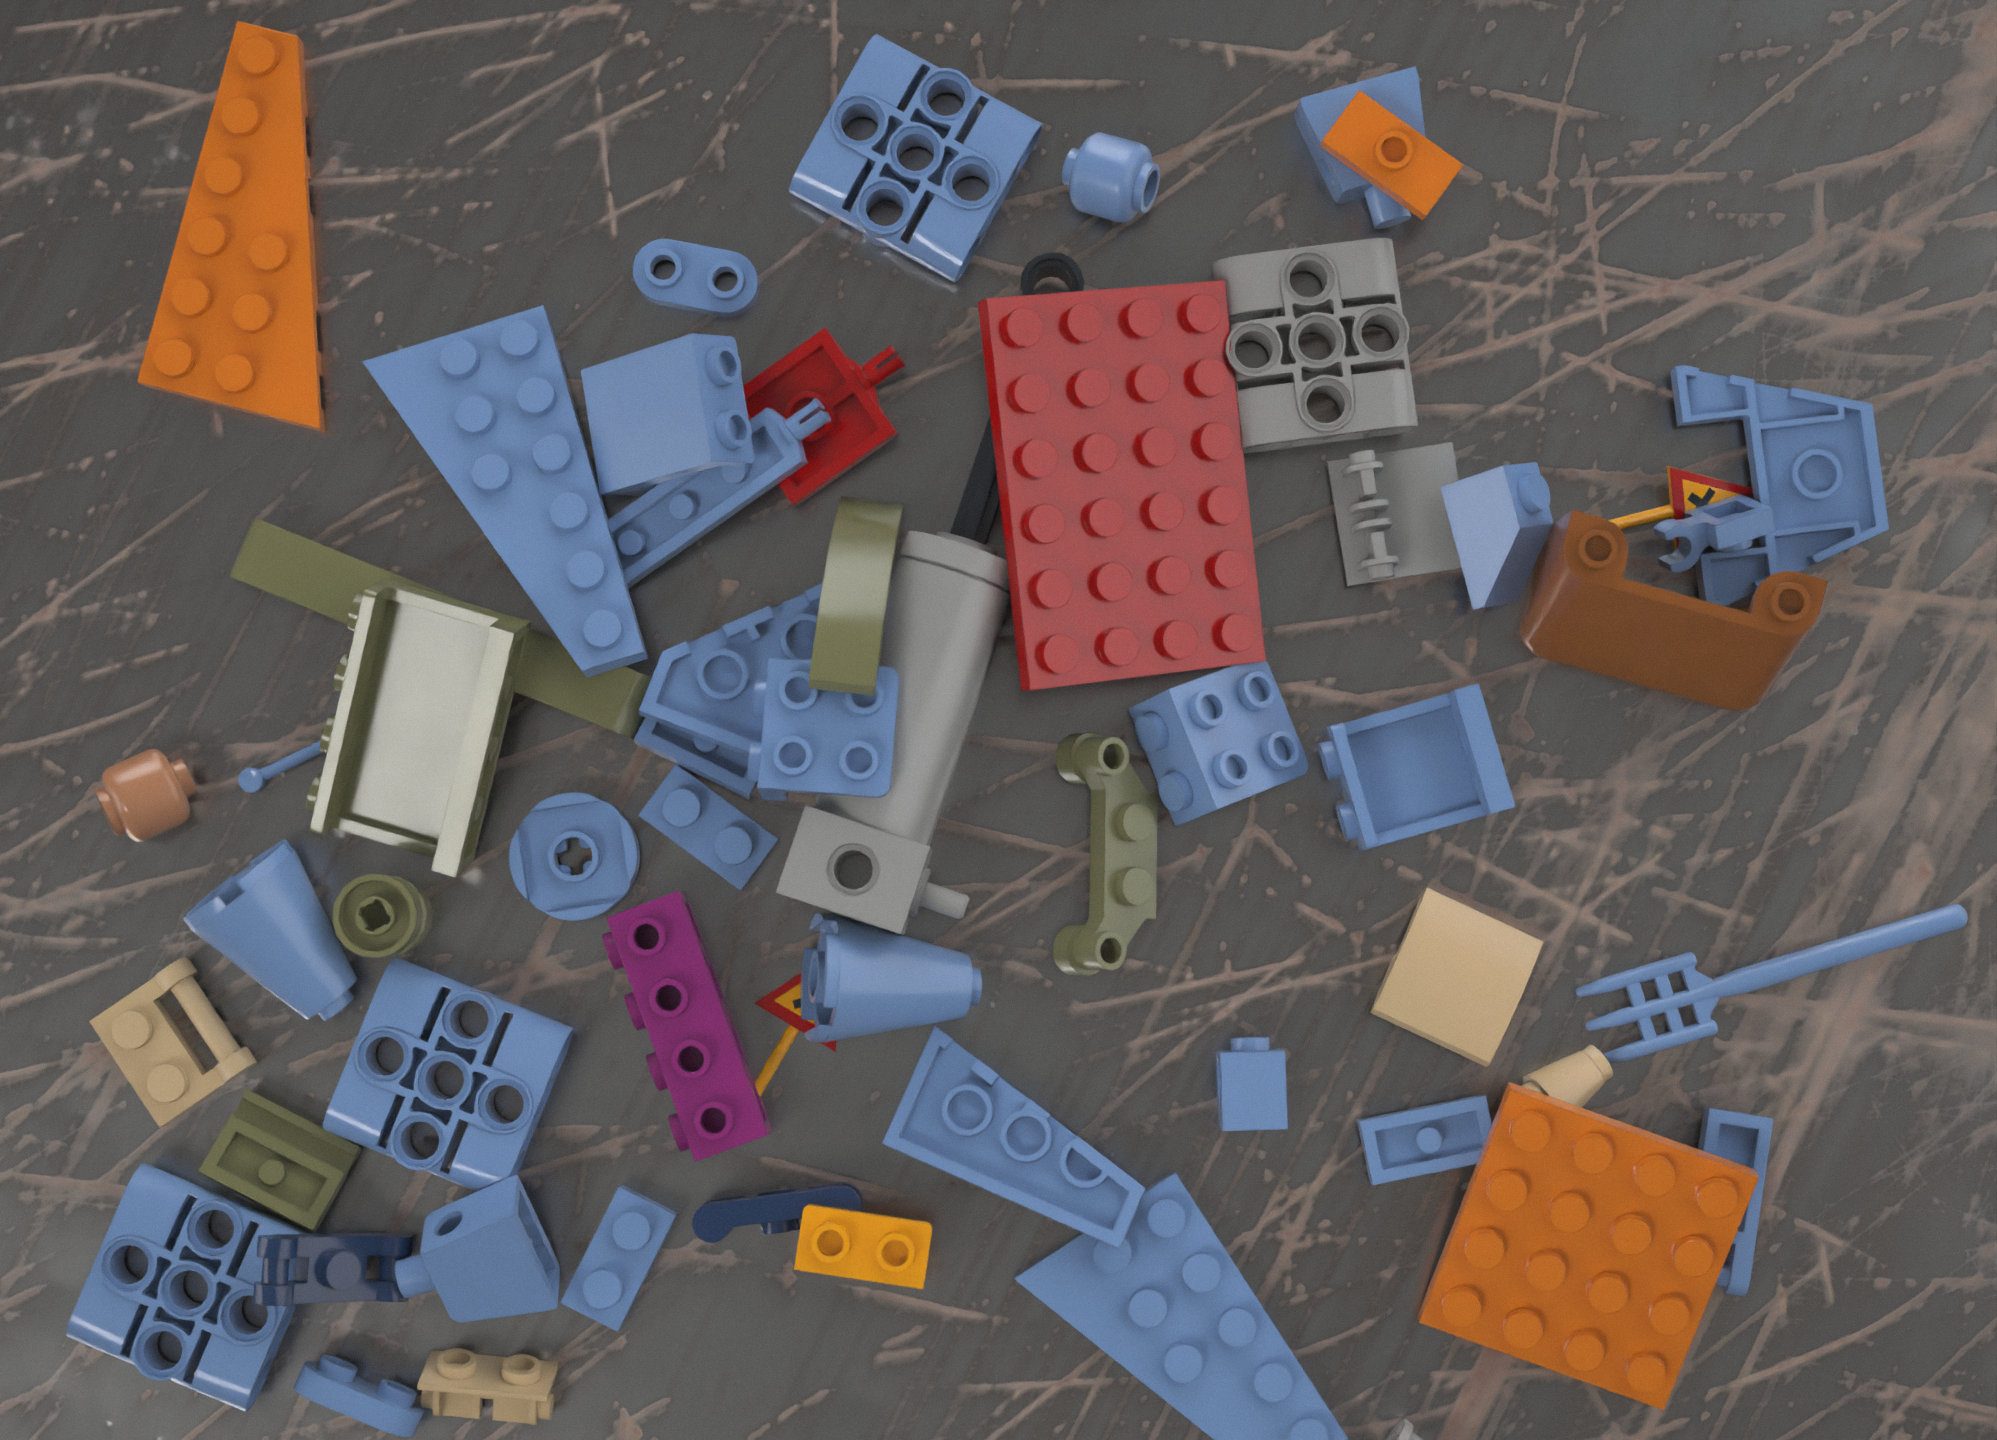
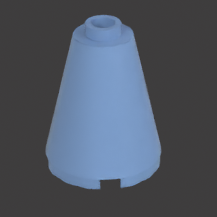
[182,839,357,1021]
[801,913,982,1043]

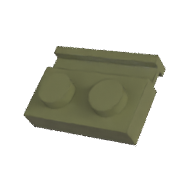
[198,1089,361,1233]

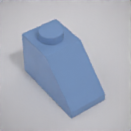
[1440,462,1554,610]

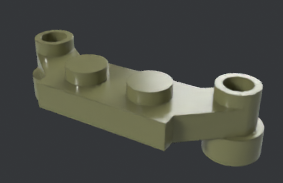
[1053,732,1158,976]

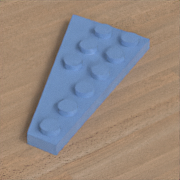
[362,305,648,678]
[1014,1171,1349,1440]

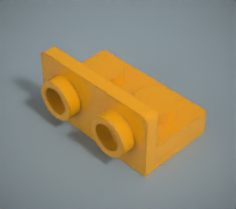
[794,1204,933,1289]

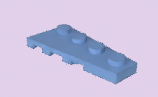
[882,1026,1145,1250]

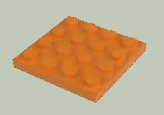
[1418,1082,1759,1410]

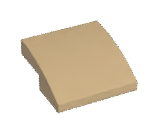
[1370,888,1543,1067]

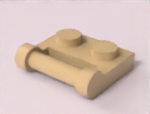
[89,956,258,1128]

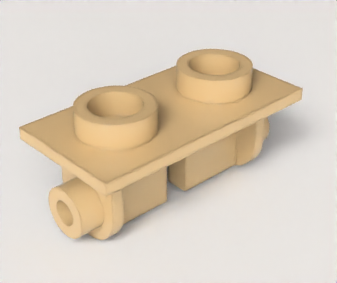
[417,1348,559,1425]

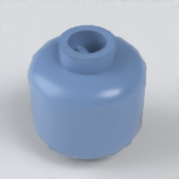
[1062,132,1160,223]

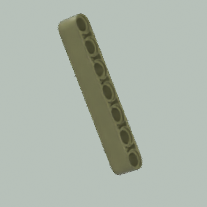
[229,518,651,740]

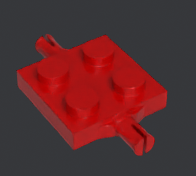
[743,328,906,506]

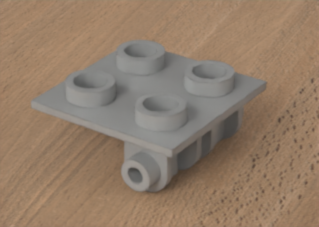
[1327,442,1462,586]

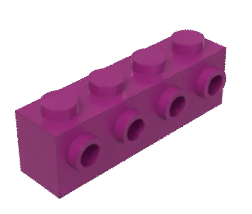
[602,891,773,1162]

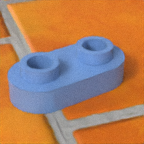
[633,239,759,318]
[294,1354,424,1437]

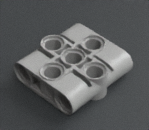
[1211,238,1419,453]

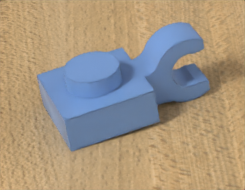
[1653,494,1776,572]

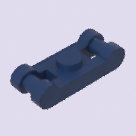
[692,1182,863,1243]
[253,1233,413,1306]

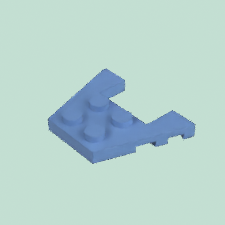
[1670,365,1889,606]

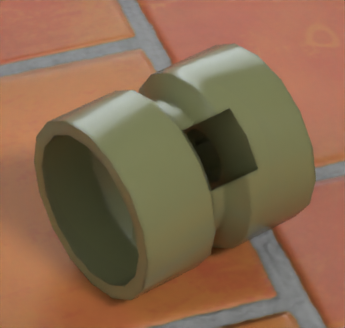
[332,874,433,958]

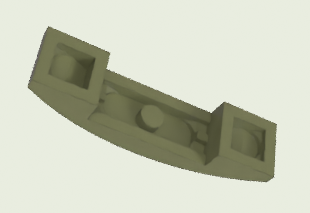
[809,496,904,696]

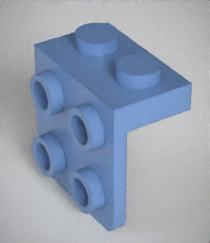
[748,658,899,801]
[1128,661,1309,827]

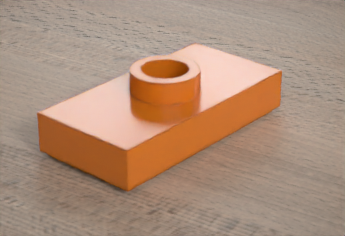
[1320,90,1463,220]

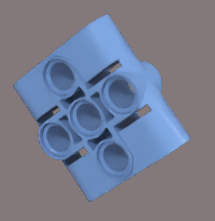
[789,34,1043,283]
[323,956,574,1192]
[66,1163,313,1412]

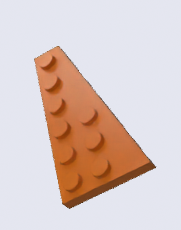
[137,21,325,432]

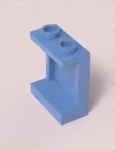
[581,333,754,496]
[1318,683,1516,851]

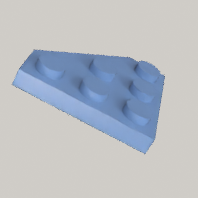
[639,583,822,757]

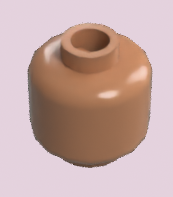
[94,749,198,842]

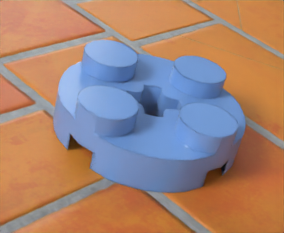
[509,792,640,921]

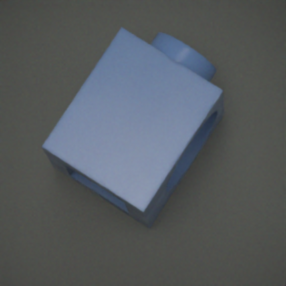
[1216,1037,1288,1131]

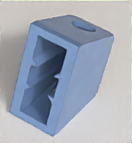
[1294,66,1426,229]
[395,1175,561,1323]

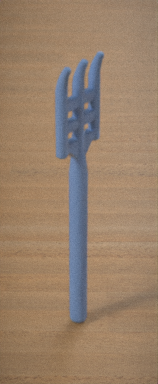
[1575,904,1968,1063]

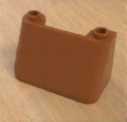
[1520,510,1828,711]

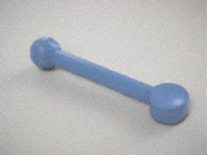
[238,740,323,793]

